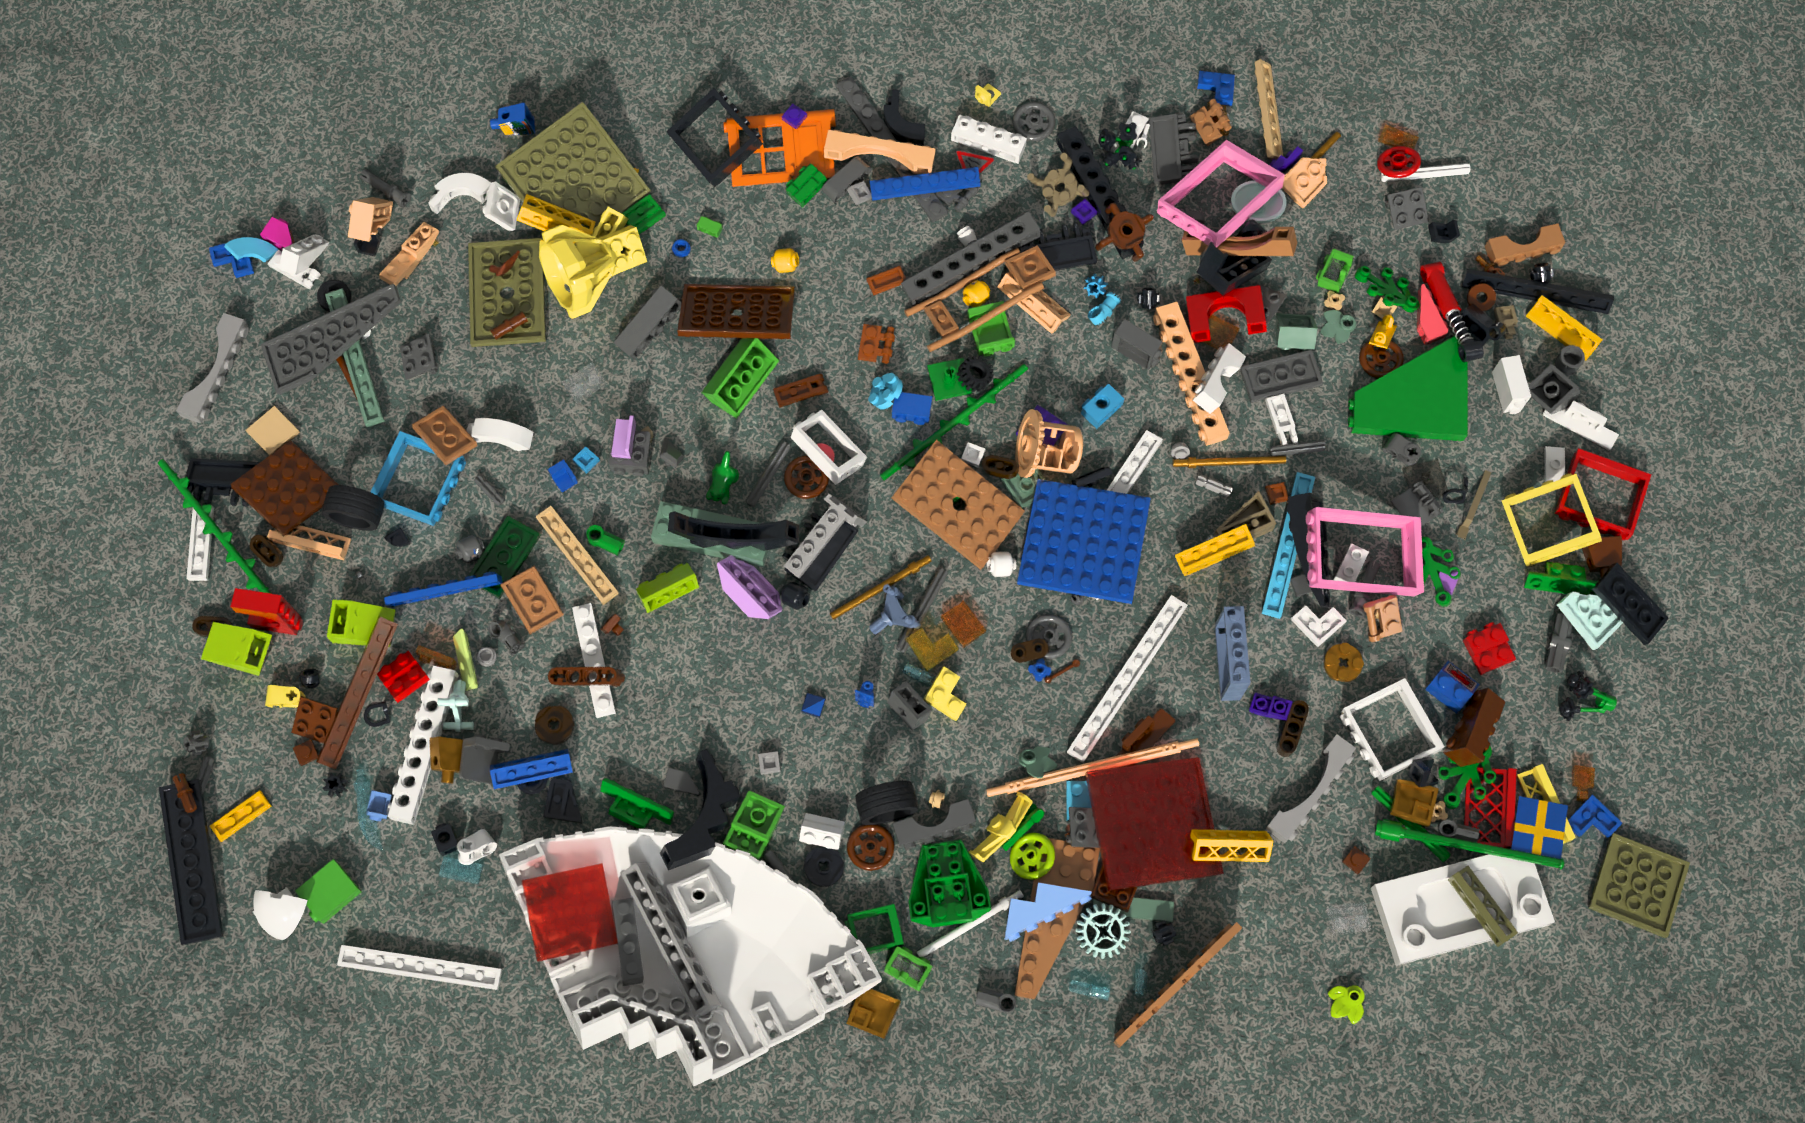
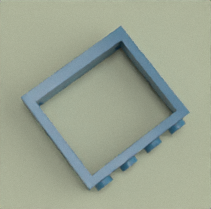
[371,431,466,526]

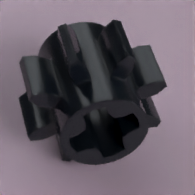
[1530,263,1554,283]
[1137,287,1160,309]
[322,773,349,798]
[1151,920,1176,946]

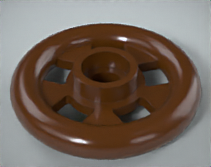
[1359,340,1404,379]
[784,455,829,499]
[847,824,895,871]

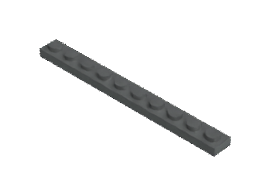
[836,76,948,223]

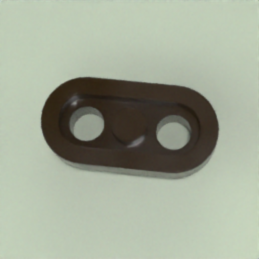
[982,455,1019,479]
[250,535,283,567]
[192,616,233,637]
[1011,639,1050,663]

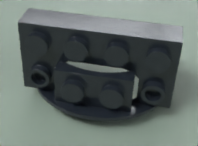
[1197,219,1272,296]

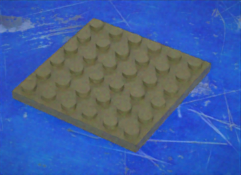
[495,102,651,246]

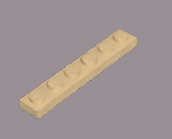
[1255,59,1284,160]
[536,506,619,605]

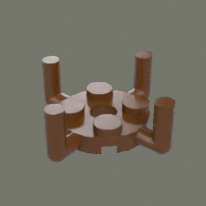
[1095,202,1154,262]

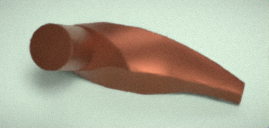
[489,250,520,276]

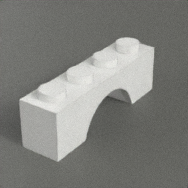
[1193,343,1246,414]

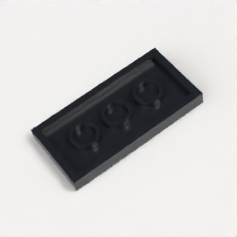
[1592,563,1669,645]

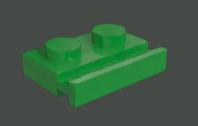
[622,194,666,235]

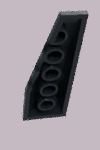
[1286,493,1331,609]

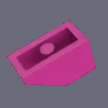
[260,217,294,251]

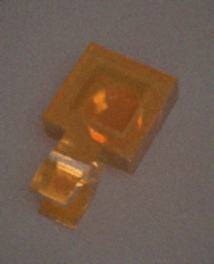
[1572,765,1595,802]

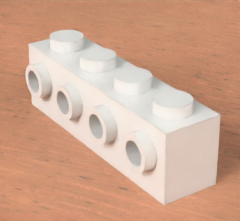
[951,115,1027,164]

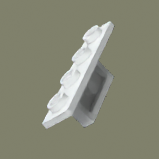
[1543,401,1619,450]

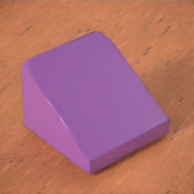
[1433,570,1458,595]

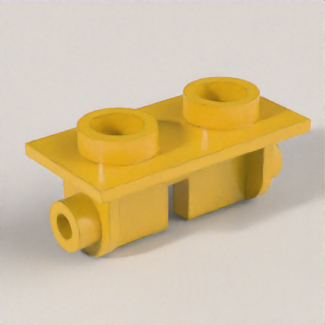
[1369,314,1397,349]

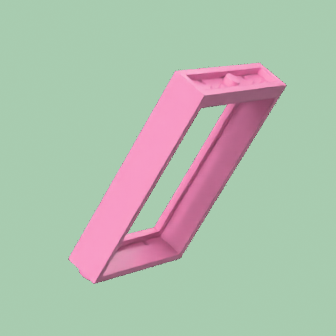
[1157,140,1285,247]
[1306,507,1424,596]

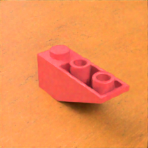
[1417,284,1448,345]

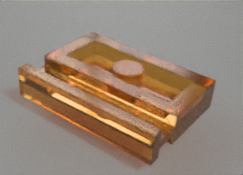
[941,600,986,648]

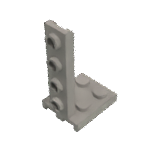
[784,493,867,578]

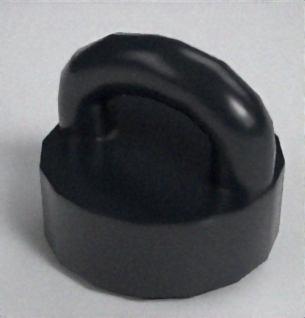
[299,669,320,688]

